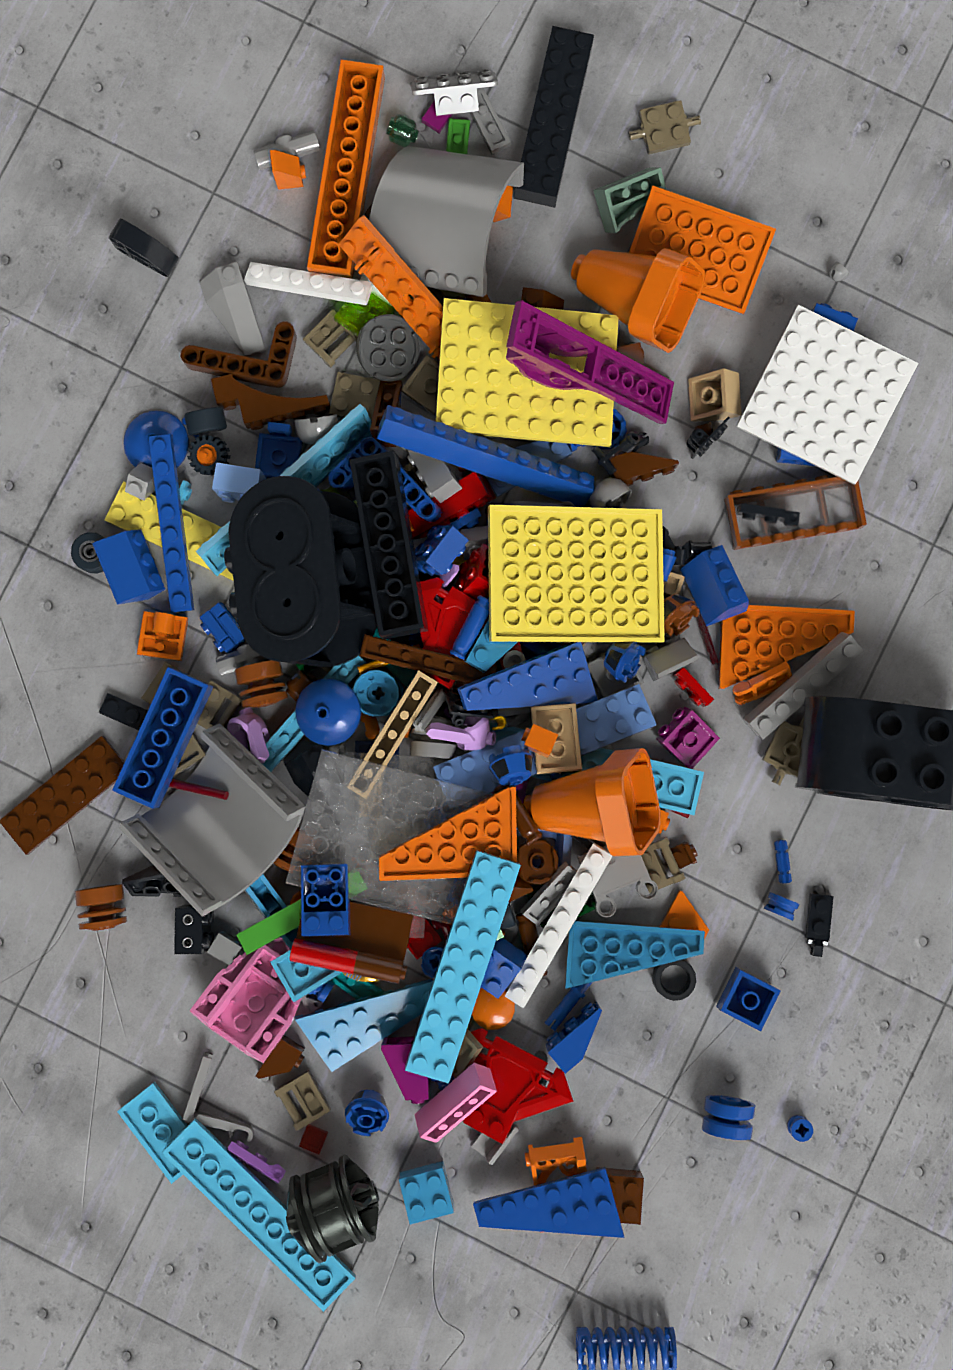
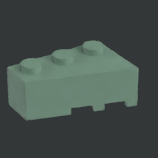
[593,167,666,233]

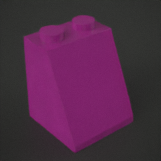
[381,1036,430,1104]

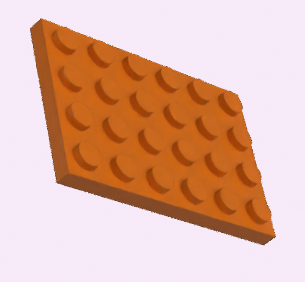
[629,186,776,314]

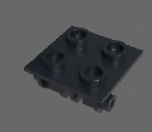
[686,416,730,459]
[443,688,494,726]

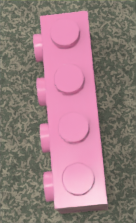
[414,1063,497,1143]

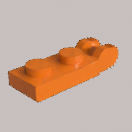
[732,661,792,705]

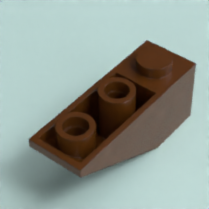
[610,452,679,487]

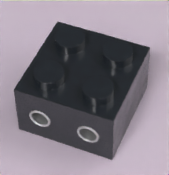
[174,905,214,954]

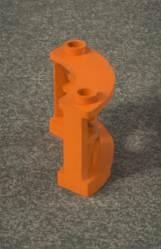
[525,1137,587,1233]

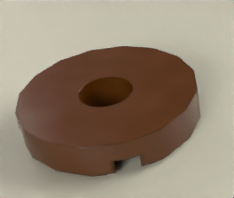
[517,839,558,884]

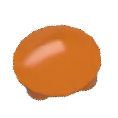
[472,988,515,1030]

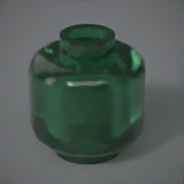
[386,114,419,148]

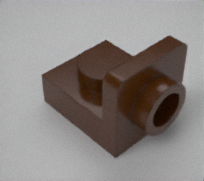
[661,841,698,873]

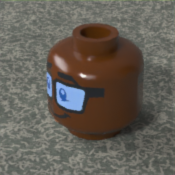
[285,671,317,703]

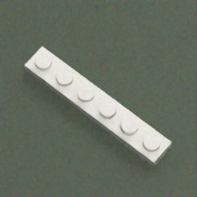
[244,262,373,305]

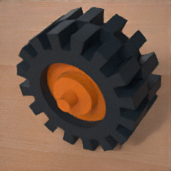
[187,435,231,475]

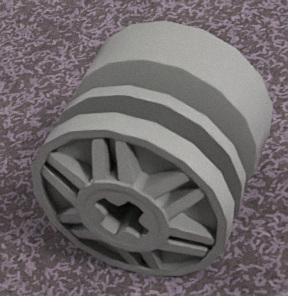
[410,716,458,759]

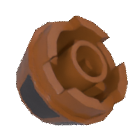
[664,593,700,637]

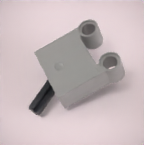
[571,836,658,917]

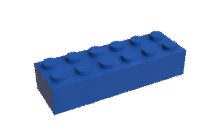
[112,667,214,809]

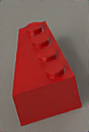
[408,472,496,539]

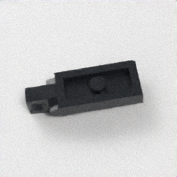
[736,503,800,526]
[99,693,148,731]
[805,893,834,957]

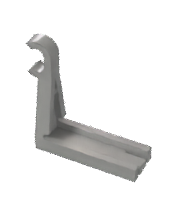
[182,1052,253,1143]

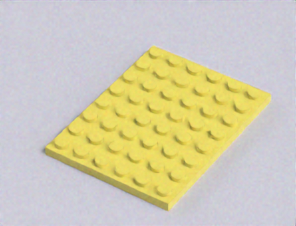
[435,298,619,447]
[488,505,665,643]

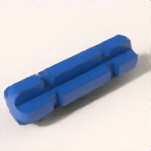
[774,840,792,884]

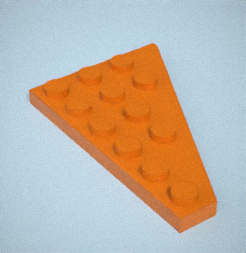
[718,605,855,689]
[379,786,517,881]

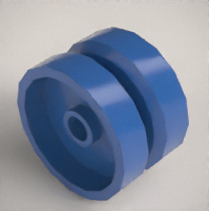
[702,1095,756,1140]

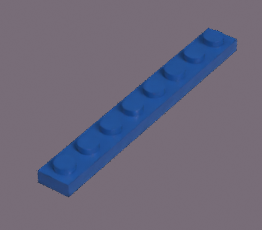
[148,434,194,613]

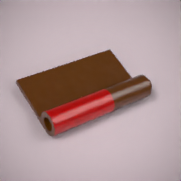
[290,902,414,984]

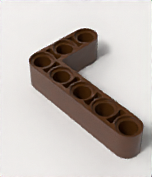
[180,321,297,388]

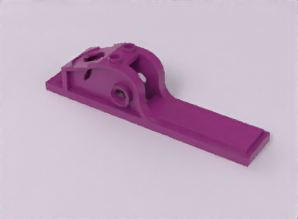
[506,300,674,424]

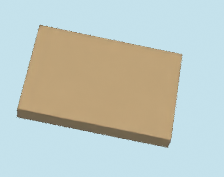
[530,703,582,775]

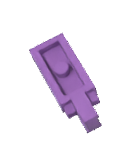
[227,1140,286,1184]

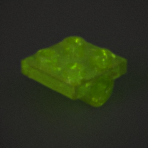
[334,292,395,336]

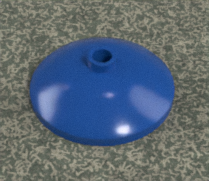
[124,411,189,468]
[296,678,361,746]

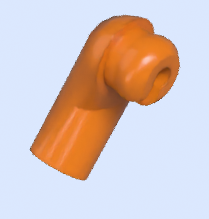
[360,711,380,739]

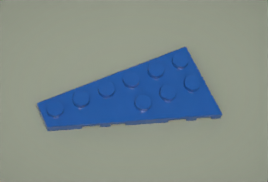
[457,642,598,711]
[473,1167,625,1238]

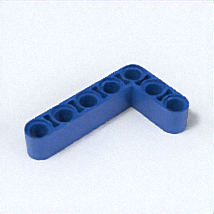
[328,437,442,522]

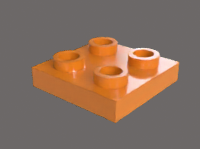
[137,611,189,661]

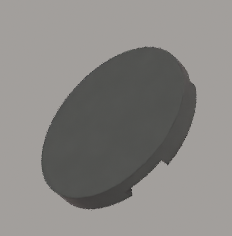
[356,314,420,381]

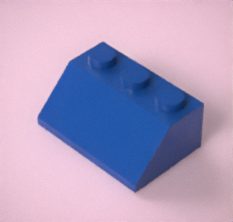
[92,529,165,605]
[680,545,749,627]

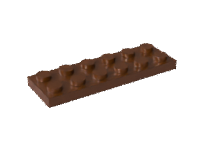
[0,736,125,855]

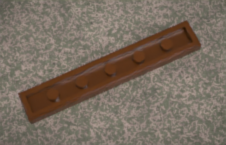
[360,634,496,683]

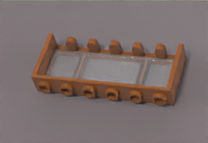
[724,475,867,550]

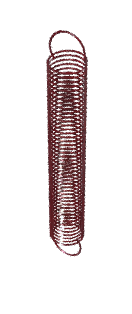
[696,614,719,670]

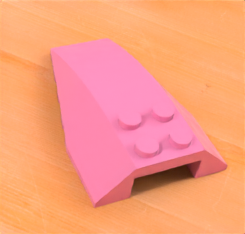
[190,937,302,1063]

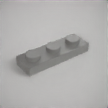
[470,88,511,155]
[520,862,577,926]

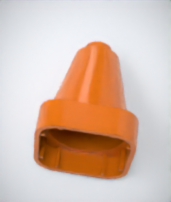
[571,248,705,353]
[523,748,661,856]

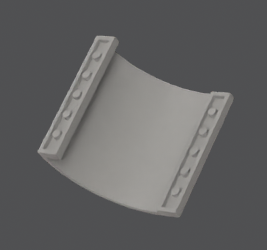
[369,146,524,297]
[120,723,306,917]

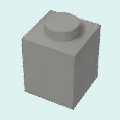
[125,463,155,501]
[207,931,245,966]

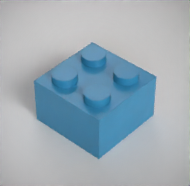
[399,1161,454,1224]

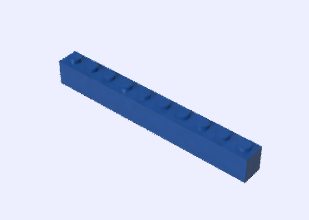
[377,405,594,507]

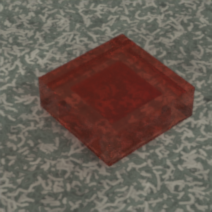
[299,1124,328,1155]

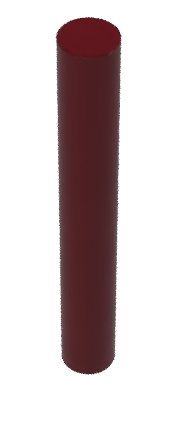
[169,779,229,800]

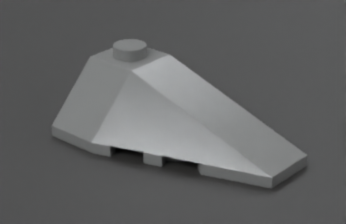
[200,262,266,357]

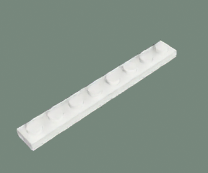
[505,843,613,1008]

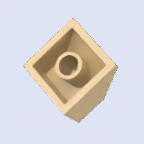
[688,369,742,422]

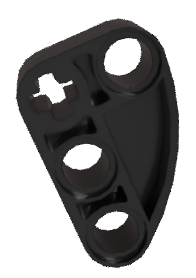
[108,218,179,277]

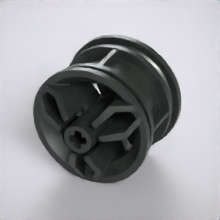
[286,1154,379,1263]

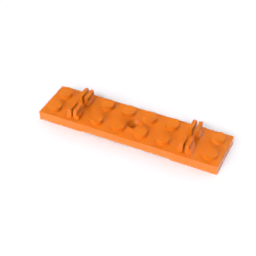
[338,215,443,358]

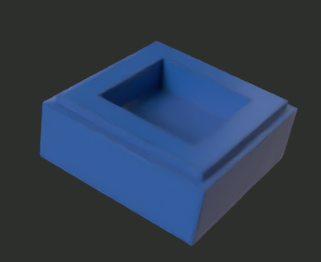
[267,422,293,437]

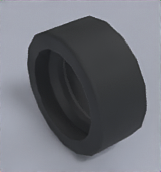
[652,959,696,1001]

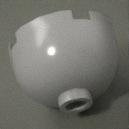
[295,414,338,445]
[588,478,632,508]

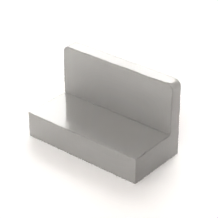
[470,1122,519,1165]

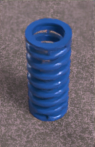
[576,1327,677,1370]

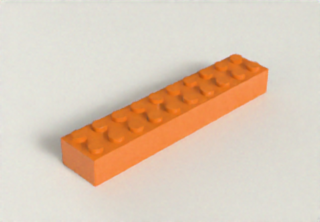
[307,60,385,279]

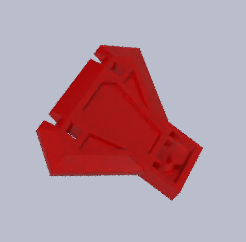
[420,577,523,689]
[463,1028,574,1144]

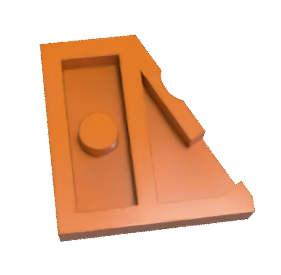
[659,890,709,939]

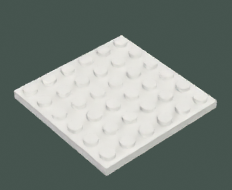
[736,305,918,485]

